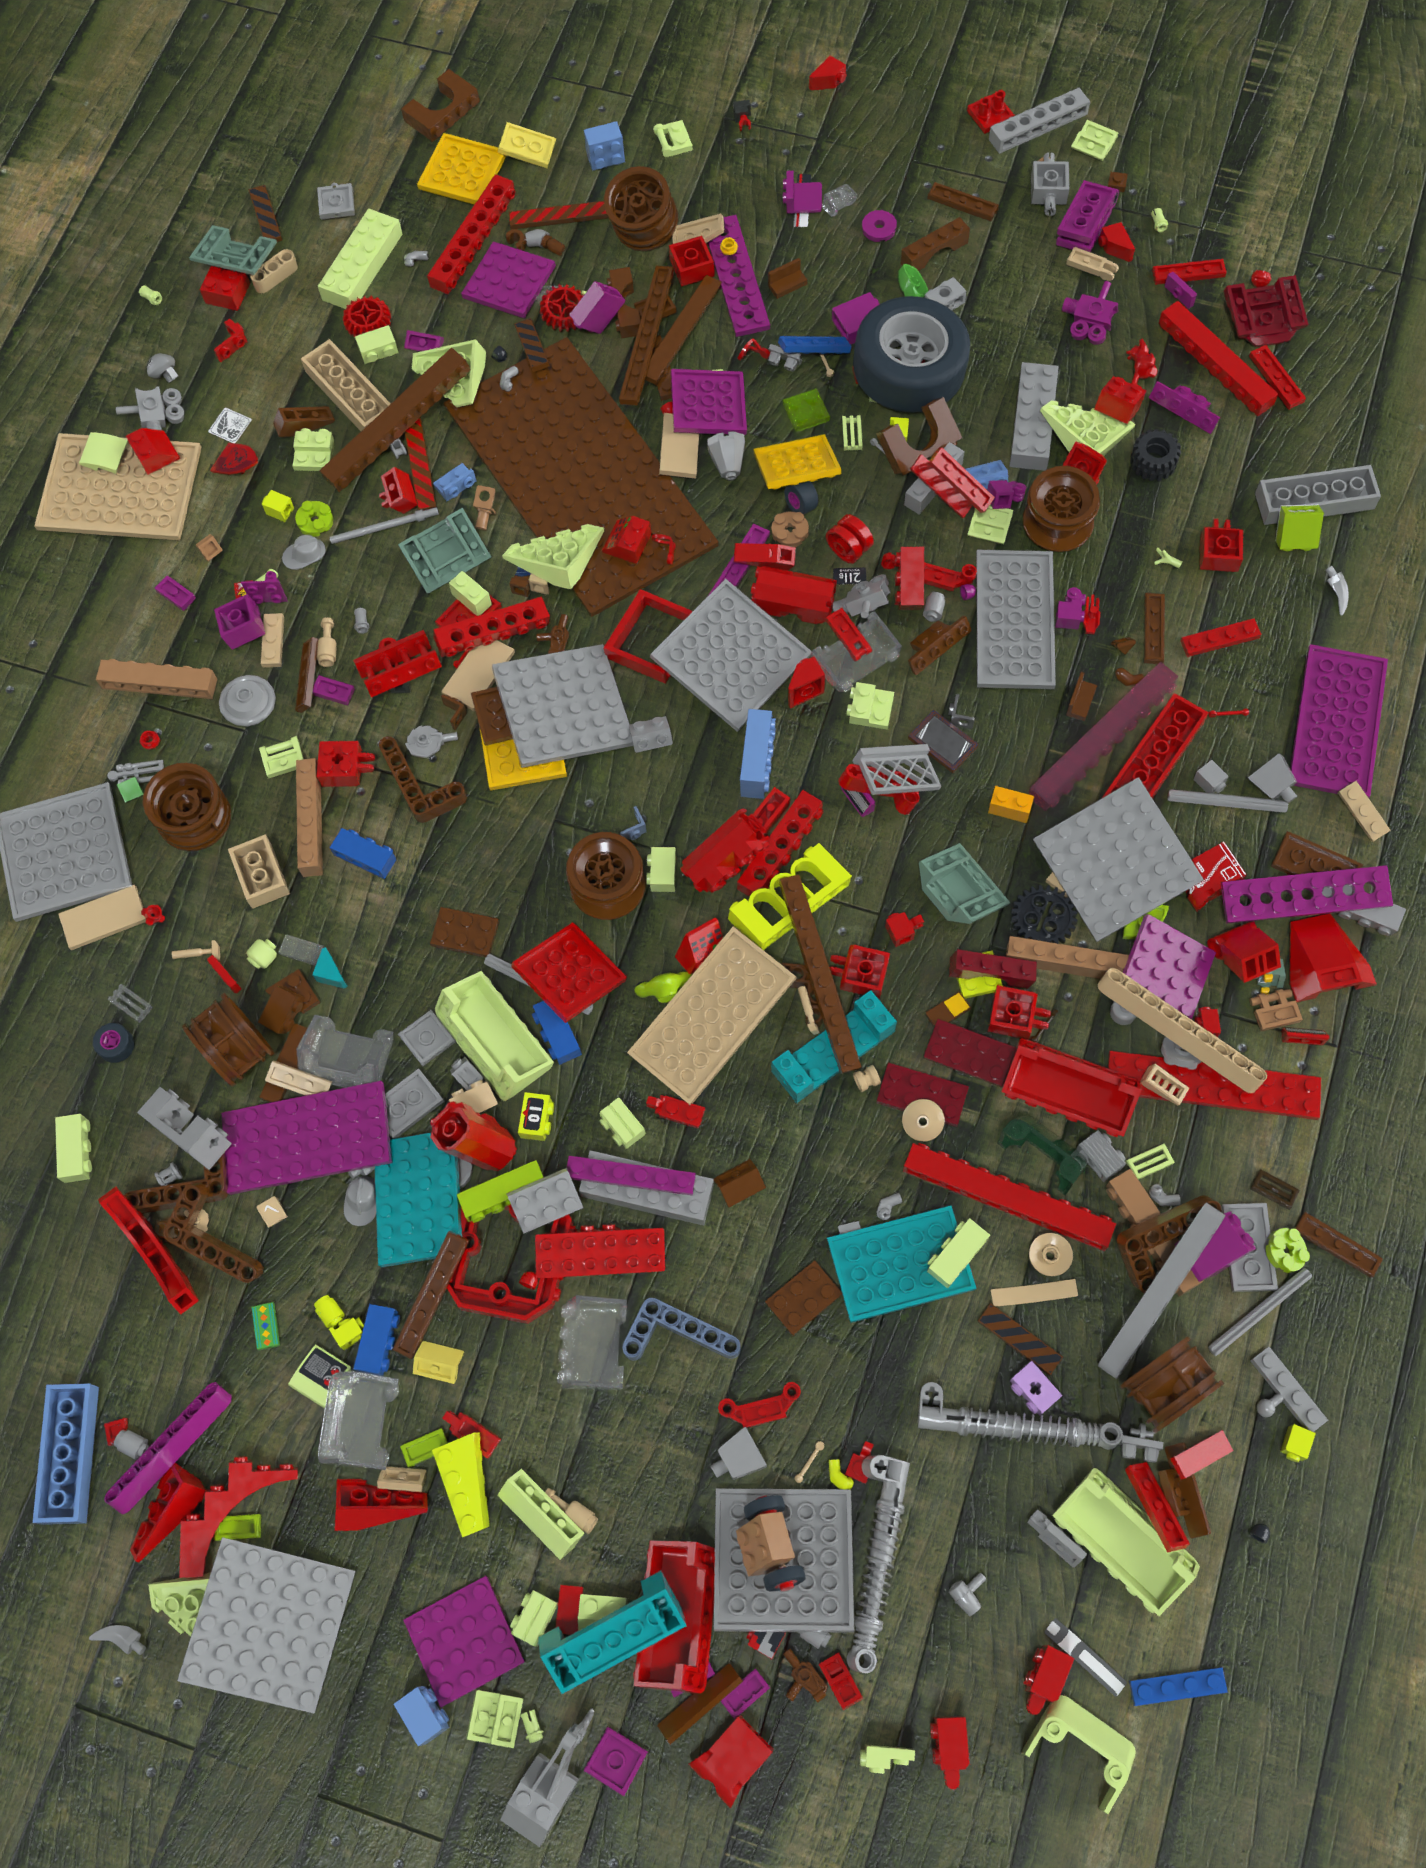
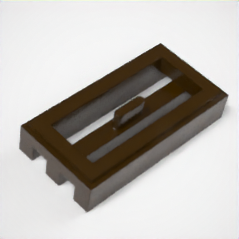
[1250,1169,1300,1210]

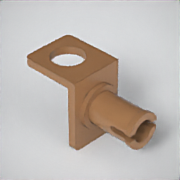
[473,485,496,530]

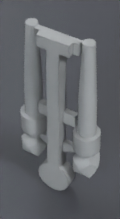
[107,760,164,784]

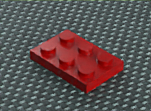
[435,595,502,641]

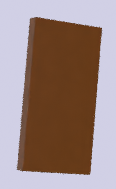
[1271,831,1363,875]

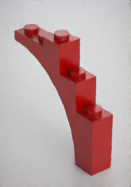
[98,1187,199,1315]
[179,1456,298,1578]

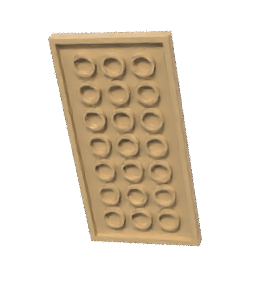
[627,927,797,1105]

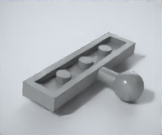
[1250,1347,1328,1432]

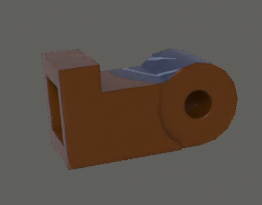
[509,567,531,597]

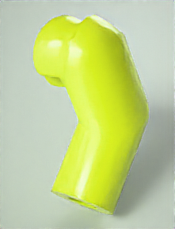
[829,1460,853,1490]

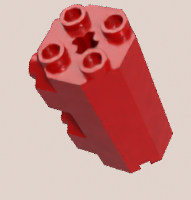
[751,566,837,624]
[680,808,770,893]
[430,1101,517,1171]

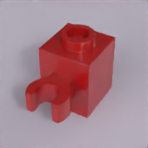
[885,912,924,947]

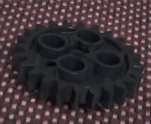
[1011,885,1078,944]

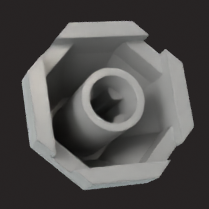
[707,431,745,480]

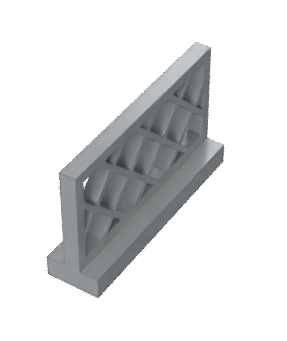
[853,744,942,795]

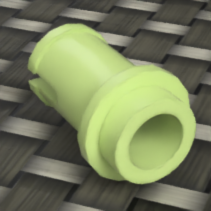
[1151,208,1168,232]
[139,285,162,305]
[521,1710,544,1743]

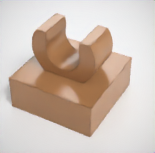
[196,534,223,561]

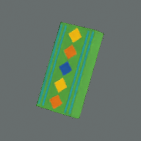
[252,1302,280,1350]

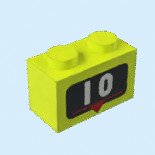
[518,1092,554,1141]

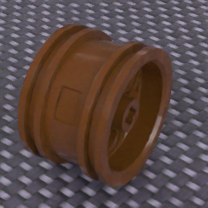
[604,166,678,251]

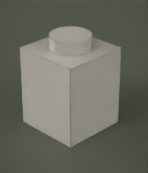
[1193,760,1228,793]

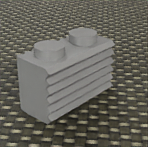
[1077,1130,1126,1182]

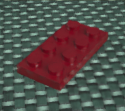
[923,1019,1016,1088]
[876,1063,969,1127]

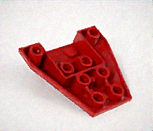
[1289,913,1376,1003]

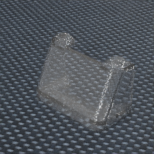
[810,611,902,692]
[296,1015,394,1088]
[318,1371,399,1470]

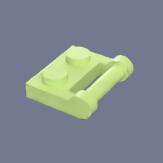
[653,120,693,157]
[259,736,304,778]

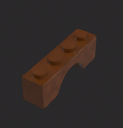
[901,217,970,271]
[607,267,641,339]

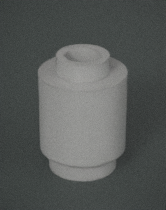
[923,592,945,622]
[114,1430,149,1460]
[797,1632,832,1649]

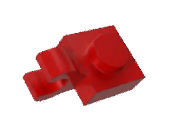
[845,1441,874,1484]

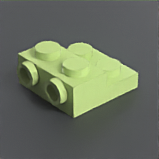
[293,428,334,471]
[846,682,894,730]
[860,1744,915,1773]

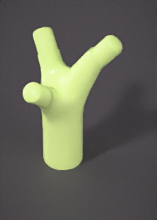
[1154,548,1182,568]

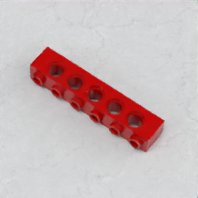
[433,597,550,657]
[737,790,824,897]

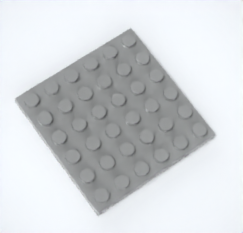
[650,579,812,732]
[492,644,633,768]
[1033,777,1204,943]
[0,782,132,922]
[714,1489,854,1633]
[177,1537,355,1713]

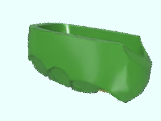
[898,264,928,297]

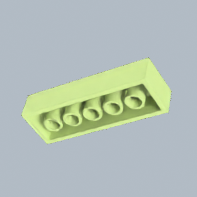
[318,208,403,309]

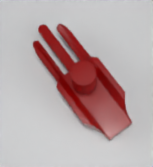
[1083,594,1100,634]

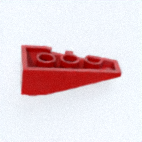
[335,1479,428,1531]

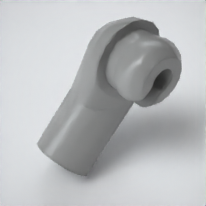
[500,366,518,391]
[877,1193,902,1220]

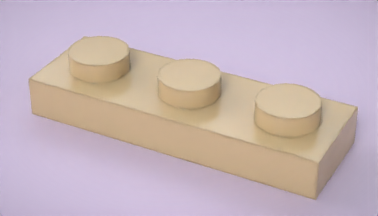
[261,613,284,668]
[1338,781,1391,842]
[265,1060,332,1096]

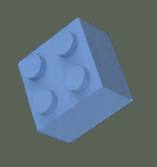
[584,121,625,171]
[394,1686,450,1746]

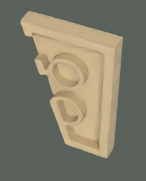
[673,214,724,244]

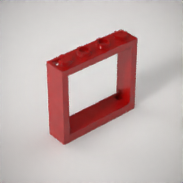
[603,589,693,684]

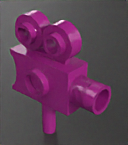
[1062,281,1118,345]

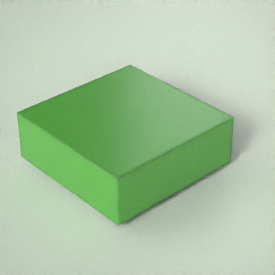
[117,777,144,802]

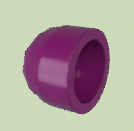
[960,584,976,600]

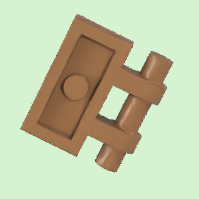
[1250,989,1303,1031]

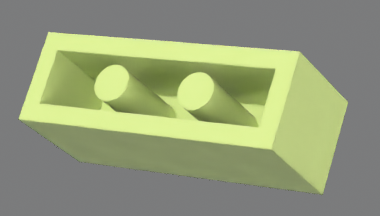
[55,1114,92,1183]
[927,1218,990,1289]

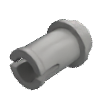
[354,608,369,634]

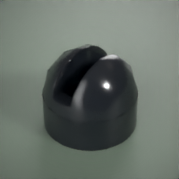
[491,346,507,362]
[1250,1524,1270,1544]

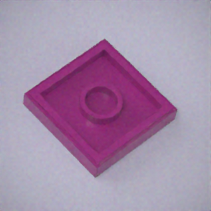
[584,1726,648,1796]

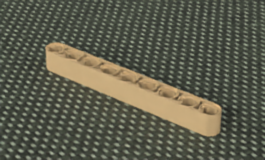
[1098,968,1267,1093]

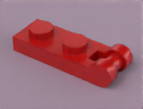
[826,608,872,662]

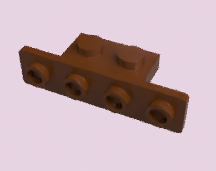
[908,616,971,675]
[1158,1442,1211,1539]

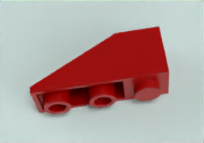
[733,543,796,571]

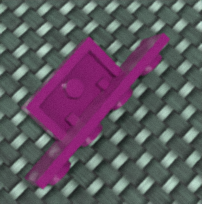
[1149,381,1220,434]

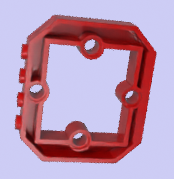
[447,1204,576,1324]

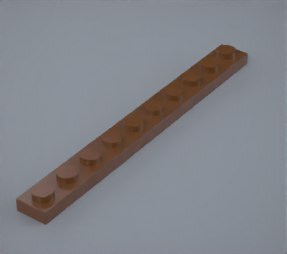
[619,266,674,405]
[778,874,861,1074]

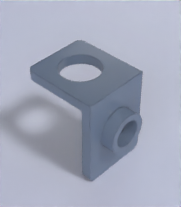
[620,806,646,840]

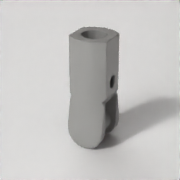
[390,438,407,459]

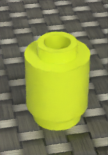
[314,1295,345,1328]

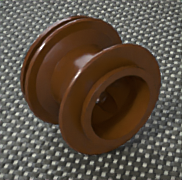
[1023,466,1100,552]
[566,832,646,920]

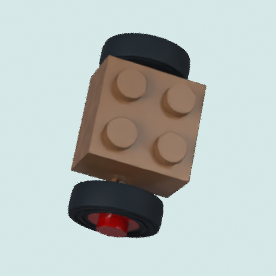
[736,1495,806,1592]

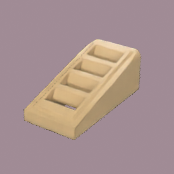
[1140,1064,1189,1106]

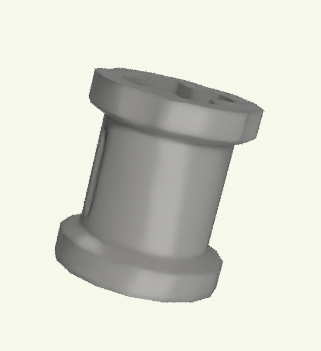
[154,1162,183,1186]

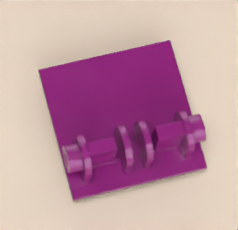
[241,571,288,604]

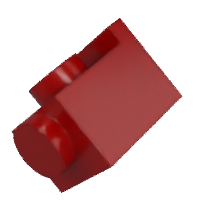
[1194,1007,1221,1038]

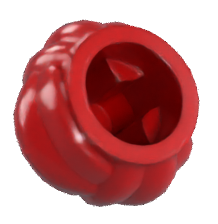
[1251,270,1271,288]

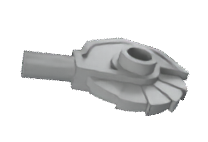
[405,725,458,758]

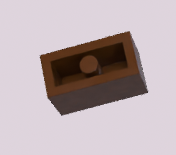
[258,986,304,1034]

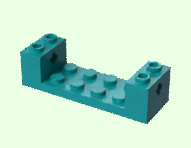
[771,990,897,1103]
[538,1571,686,1694]

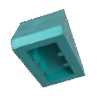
[313,947,347,989]

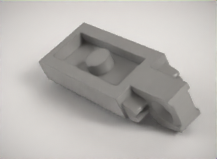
[1027,1510,1087,1568]

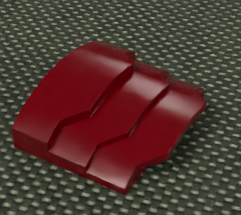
[1223,275,1309,347]

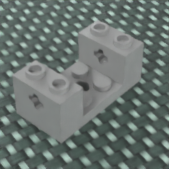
[137,1087,232,1170]

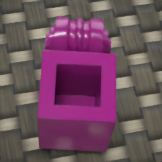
[987,480,1026,509]
[1055,587,1086,629]

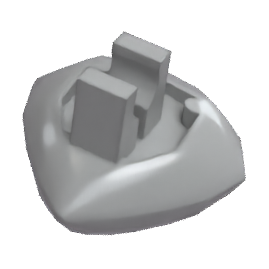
[147,353,178,383]

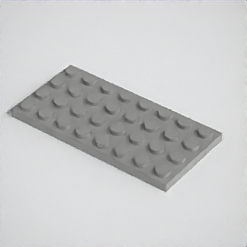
[976,550,1056,689]

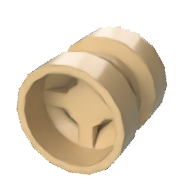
[853,1065,881,1092]

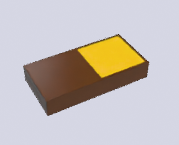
[925,992,971,1028]

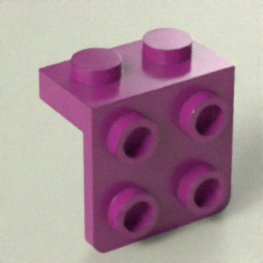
[783,171,822,213]

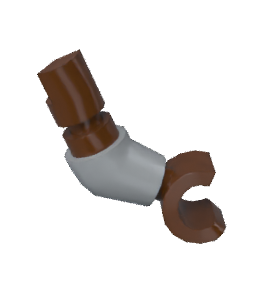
[506,229,565,256]

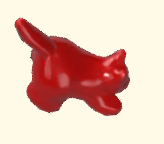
[1126,339,1158,384]

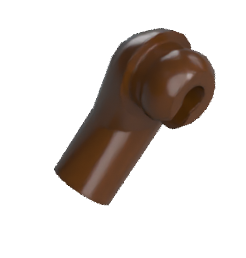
[1115,668,1144,686]

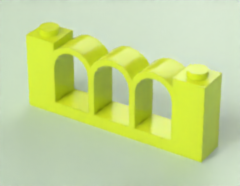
[728,843,852,950]

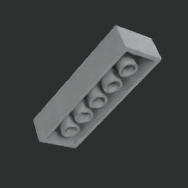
[1009,362,1059,471]
[1255,465,1381,525]
[579,1151,714,1226]

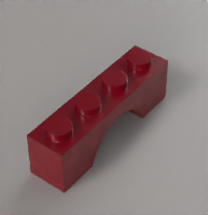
[949,949,1037,989]

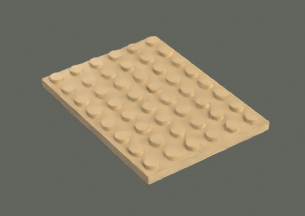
[35,433,202,540]

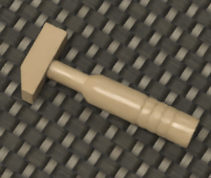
[172,940,220,960]
[798,986,820,1035]

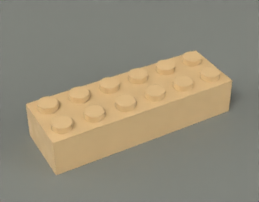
[301,339,391,431]

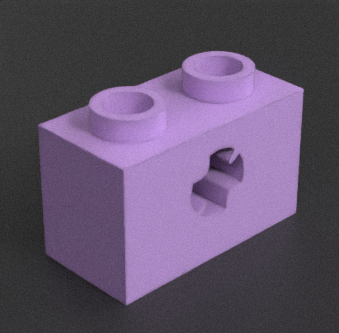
[1010,1361,1062,1416]

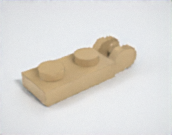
[1066,247,1119,281]

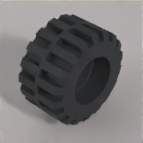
[1130,429,1181,481]

